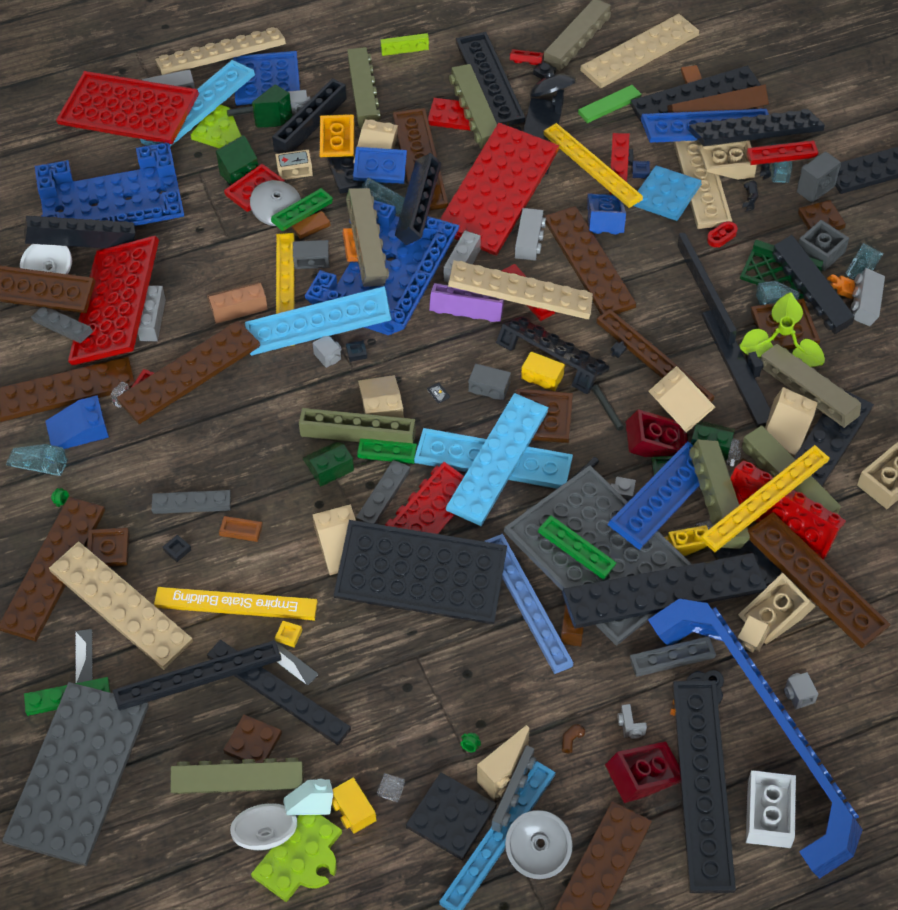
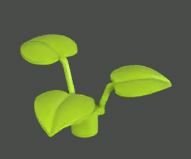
[739,292,825,367]

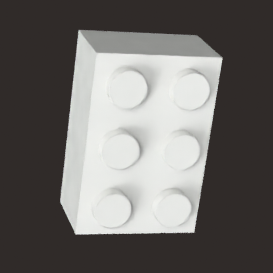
[746,770,796,848]

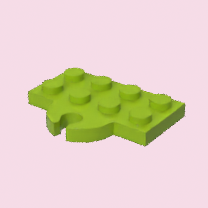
[251,815,342,902]

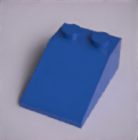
[587,194,626,235]
[46,396,109,452]

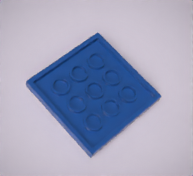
[233,51,300,106]

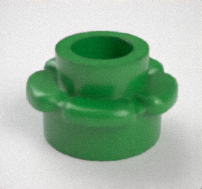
[51,488,69,507]
[461,733,481,752]

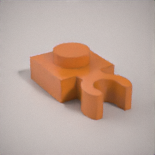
[827,274,855,299]

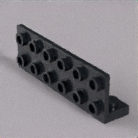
[523,89,564,174]
[496,317,610,394]

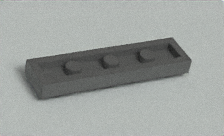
[31,307,93,343]
[356,460,410,524]
[151,490,231,514]
[630,636,716,677]
[492,745,536,833]

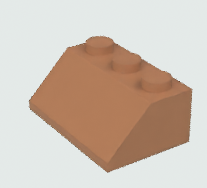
[207,282,268,324]

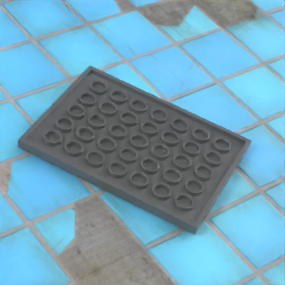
[504,466,691,646]

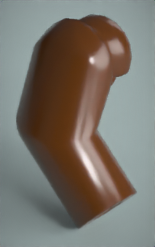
[562,724,585,754]

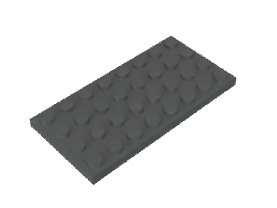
[2,682,149,866]

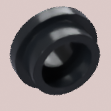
[611,341,627,358]

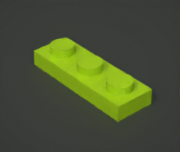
[380,33,429,56]

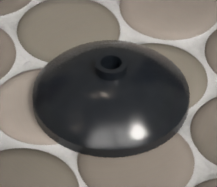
[529,71,577,97]

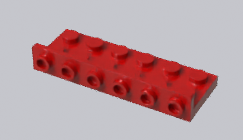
[730,461,846,560]
[385,462,464,534]

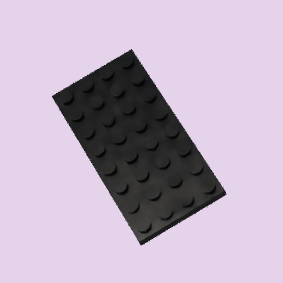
[333,520,507,624]

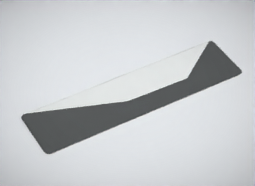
[76,629,92,683]
[272,640,318,685]

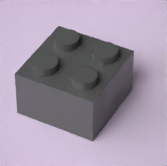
[797,151,841,203]
[798,220,849,271]

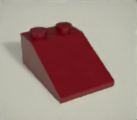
[626,409,688,457]
[605,741,680,803]

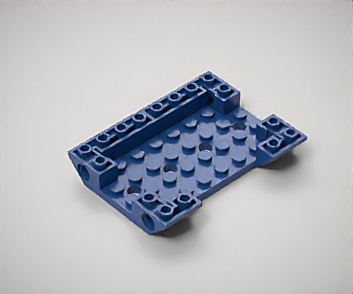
[35,143,185,226]
[305,200,460,335]

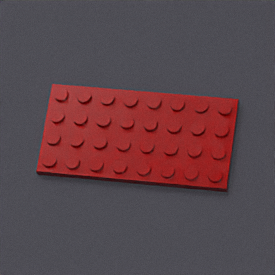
[56,71,199,144]
[440,123,559,256]
[68,235,159,366]

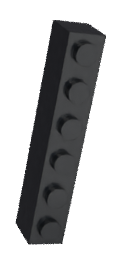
[272,78,347,154]
[395,153,442,246]
[24,216,135,248]
[772,235,855,335]

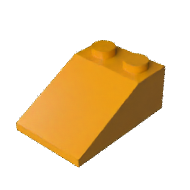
[320,115,355,157]

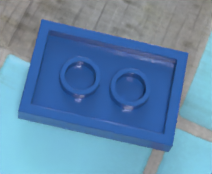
[353,147,407,184]

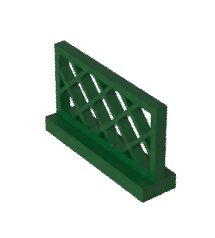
[740,240,823,301]

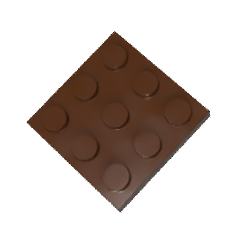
[751,299,820,350]
[516,389,573,443]

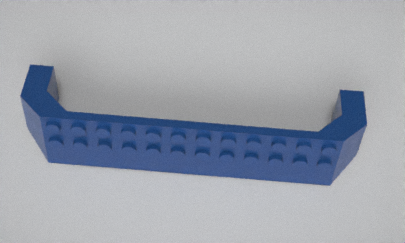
[648,599,863,879]

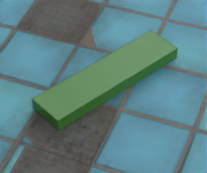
[578,85,642,123]

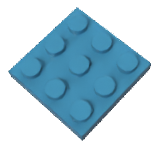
[634,165,702,221]

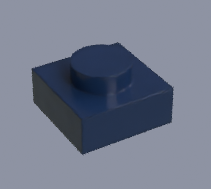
[632,161,650,178]

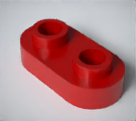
[707,221,738,248]

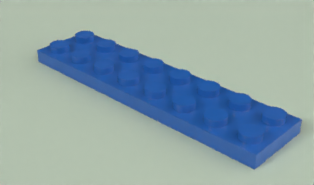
[641,109,769,143]
[608,442,700,550]

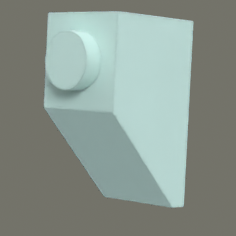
[283,779,333,815]

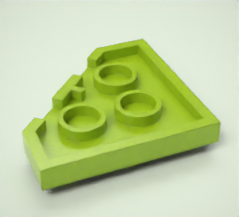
[191,105,241,149]

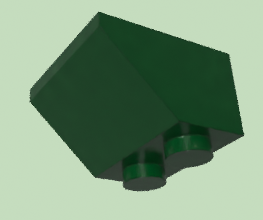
[252,84,292,128]
[216,135,258,185]
[691,421,735,461]
[303,442,354,487]

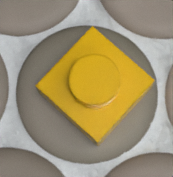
[275,621,302,648]

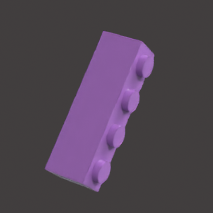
[429,283,504,322]

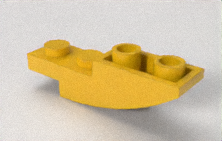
[664,525,708,556]

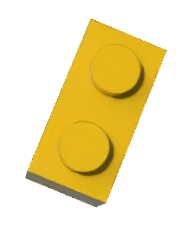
[521,352,565,391]
[332,777,376,834]

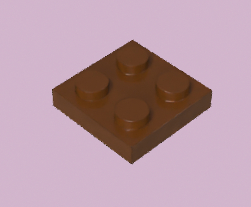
[798,200,846,230]
[87,528,129,567]
[224,714,282,763]

